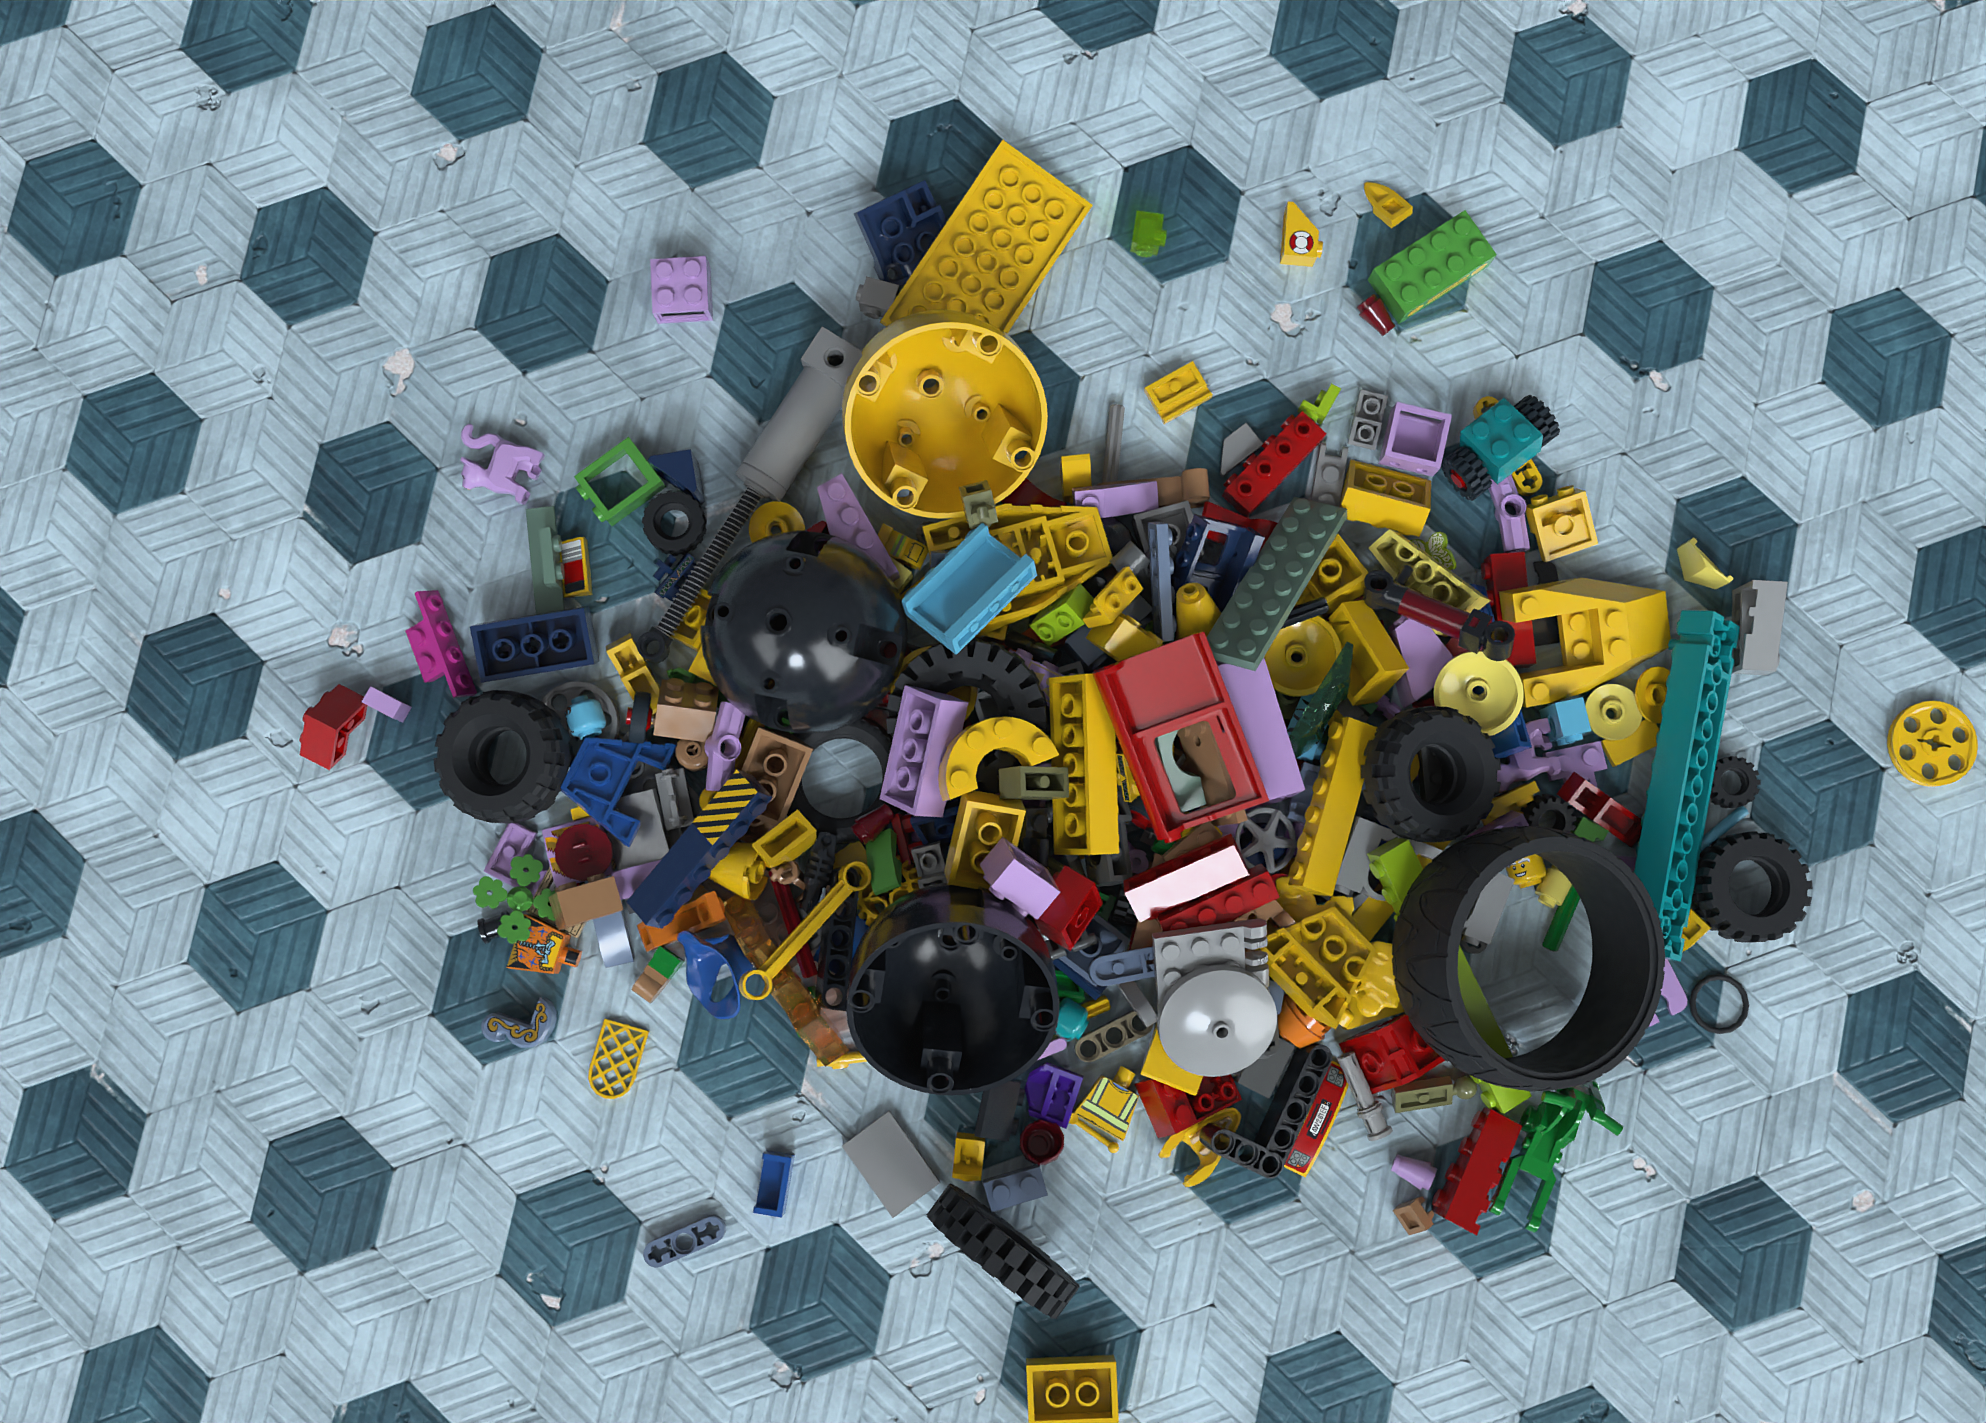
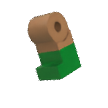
[631,946,685,1004]

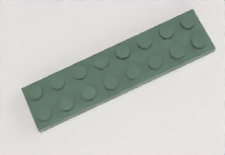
[1207,497,1347,671]

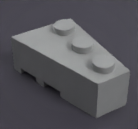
[1732,580,1788,675]

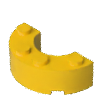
[938,717,1059,801]

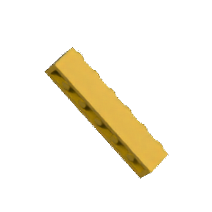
[1288,717,1377,896]

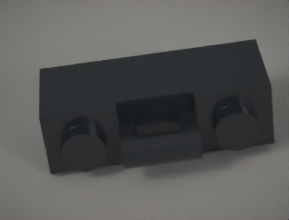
[1017,805,1049,869]

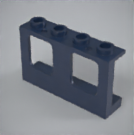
[1171,514,1265,618]

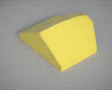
[1677,537,1734,589]

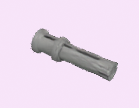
[1337,1051,1393,1141]

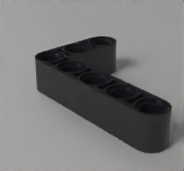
[815,867,860,1011]
[1199,1042,1332,1179]

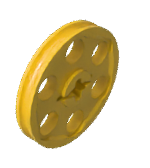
[1887,701,1978,787]

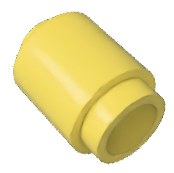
[1535,864,1572,908]

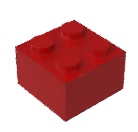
[1033,865,1103,951]

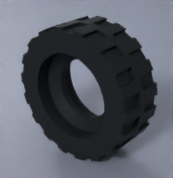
[642,491,707,556]

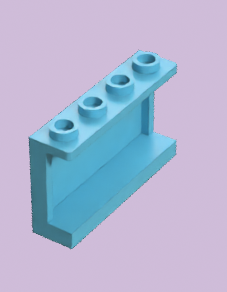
[902,523,1037,655]

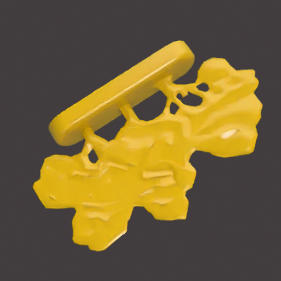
[1248,875,1400,1028]

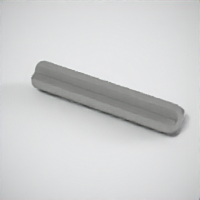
[1102,404,1125,483]

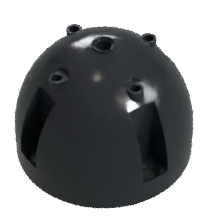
[700,530,908,734]
[846,883,1059,1095]

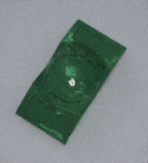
[1289,642,1353,759]

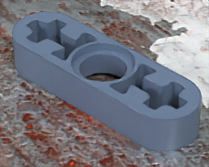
[643,1215,726,1268]

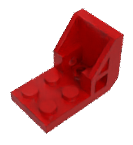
[1339,1013,1445,1094]

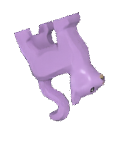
[460,424,545,505]
[1497,718,1561,793]

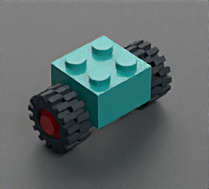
[1441,395,1560,501]

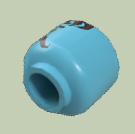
[564,695,606,740]

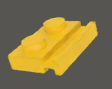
[1144,361,1213,424]

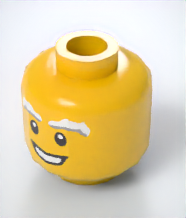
[1506,854,1547,889]

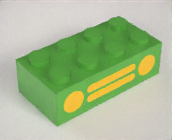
[1368,210,1497,324]

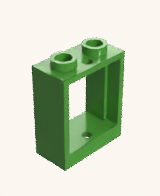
[574,437,666,526]

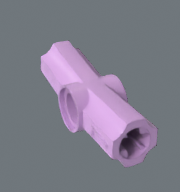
[1488,475,1530,553]
[704,702,745,791]

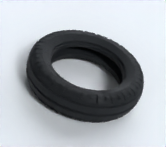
[787,716,900,844]

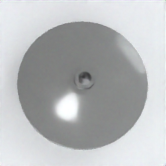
[1157,965,1277,1077]

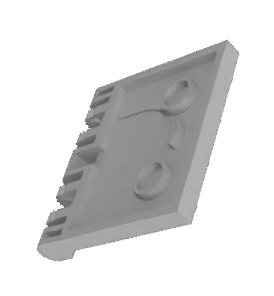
[1152,919,1270,1011]

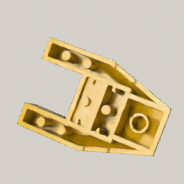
[922,504,1113,637]
[1499,577,1671,708]

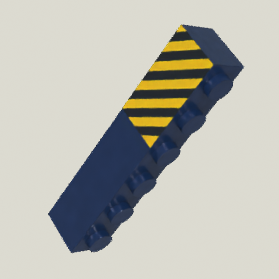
[626,769,773,929]

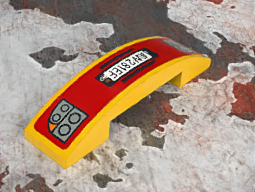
[1284,1061,1349,1177]

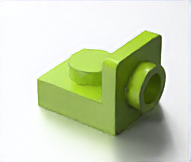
[1297,383,1341,425]

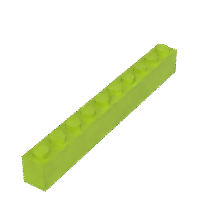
[1367,837,1532,1114]

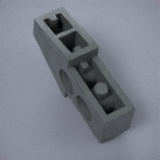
[1084,785,1133,887]

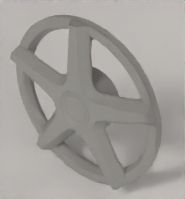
[1235,808,1297,873]

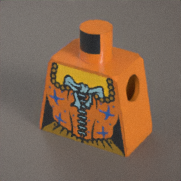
[506,914,582,974]

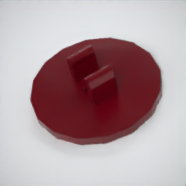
[554,824,613,881]

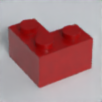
[299,684,368,770]

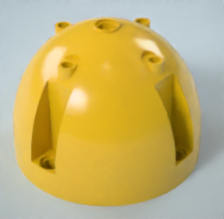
[842,309,1048,519]

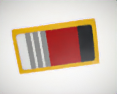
[560,537,593,598]

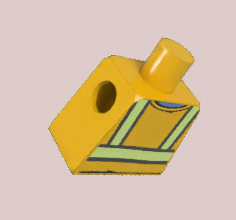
[1073,1066,1139,1141]

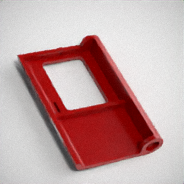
[1092,631,1269,843]

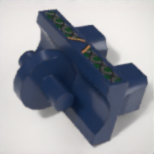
[653,553,697,602]

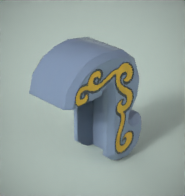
[481,997,557,1048]

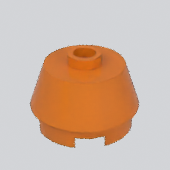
[1278,994,1331,1048]

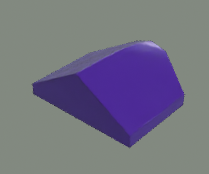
[1025,1062,1084,1129]

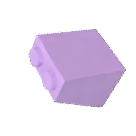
[1388,616,1454,708]

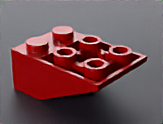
[1134,1074,1242,1138]

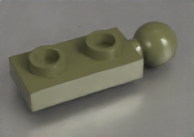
[1392,1076,1477,1113]

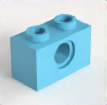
[1539,697,1591,746]

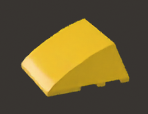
[1254,907,1376,1029]

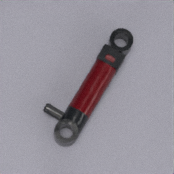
[1363,565,1515,661]

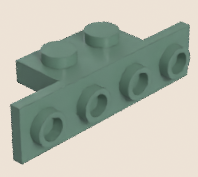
[526,506,565,614]

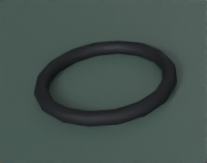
[1689,974,1749,1034]

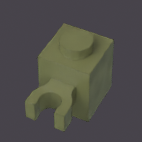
[959,480,998,529]

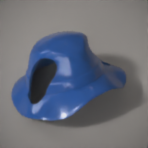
[677,931,753,1019]

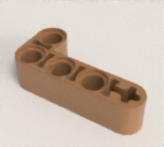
[1096,468,1210,513]

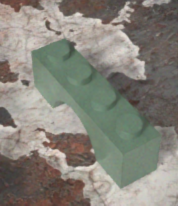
[1155,730,1206,812]

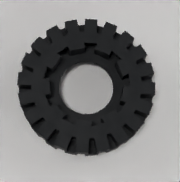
[886,638,1048,799]
[926,1183,1080,1319]

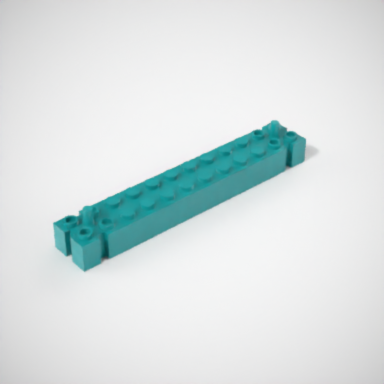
[1633,610,1740,962]

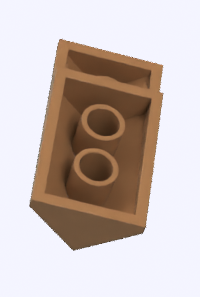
[739,727,813,843]

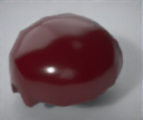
[1019,1119,1064,1165]

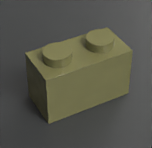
[999,766,1069,800]

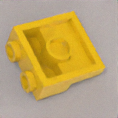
[1525,485,1598,562]

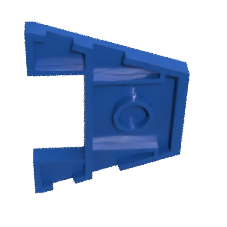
[560,737,676,847]

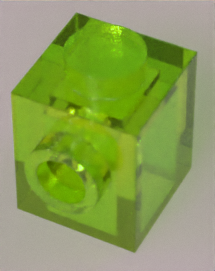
[1130,210,1167,257]

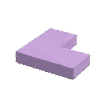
[484,822,547,897]

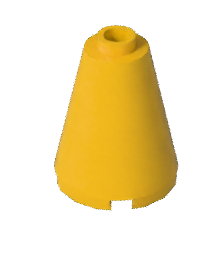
[1175,583,1221,641]
[708,842,770,900]

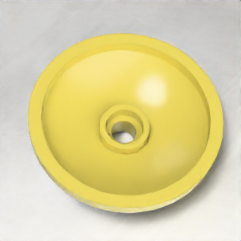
[1434,650,1524,736]

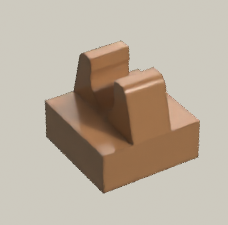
[1392,1196,1434,1235]

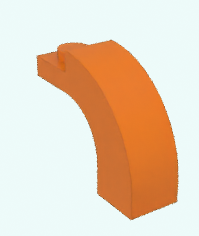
[637,891,726,952]

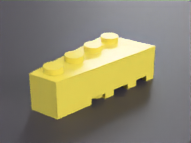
[1368,529,1491,637]

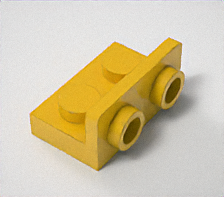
[1083,566,1143,628]
[1481,781,1540,826]

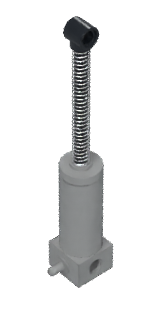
[637,327,862,663]

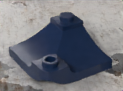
[853,180,947,286]

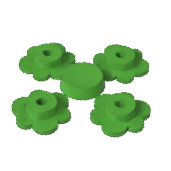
[473,854,555,944]

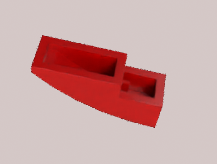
[1557,772,1642,847]

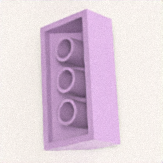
[880,685,968,817]

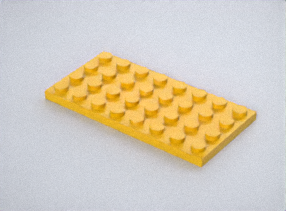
[880,140,1093,334]

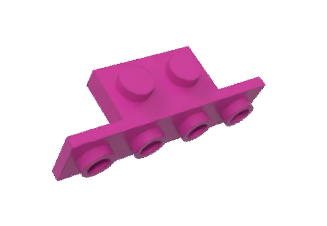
[405,590,477,698]

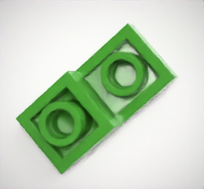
[866,828,902,895]

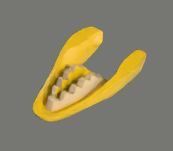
[1158,1108,1241,1187]

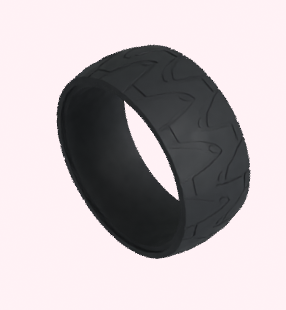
[1392,826,1665,1091]

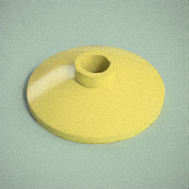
[1585,684,1642,740]

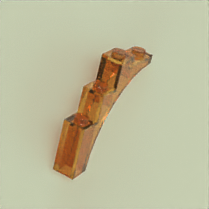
[723,894,850,1067]

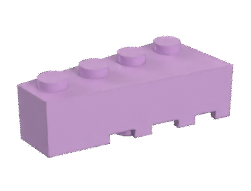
[817,473,900,581]

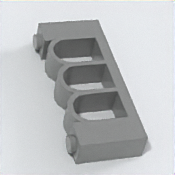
[1334,816,1515,946]

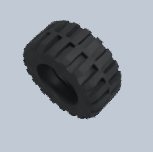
[1692,831,1813,943]

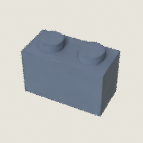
[983,1164,1048,1212]

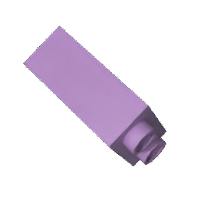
[1216,658,1305,812]

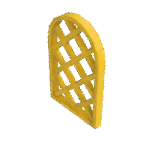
[588,1018,650,1099]

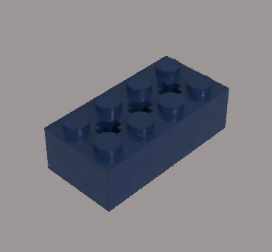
[470,606,600,683]

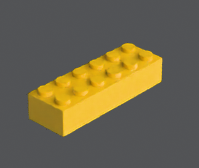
[1049,674,1119,855]

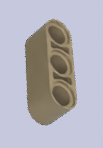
[1074,1010,1153,1062]

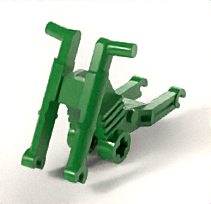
[1489,1079,1623,1233]

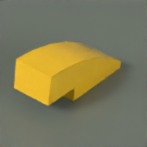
[605,633,660,725]

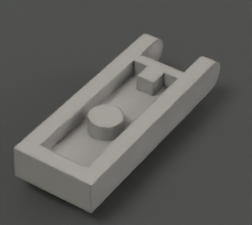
[1311,443,1348,507]

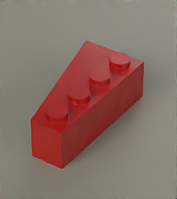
[1432,1107,1522,1236]

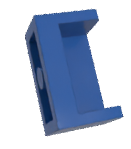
[753,1150,795,1218]

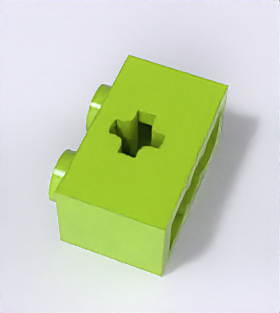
[1029,584,1094,646]

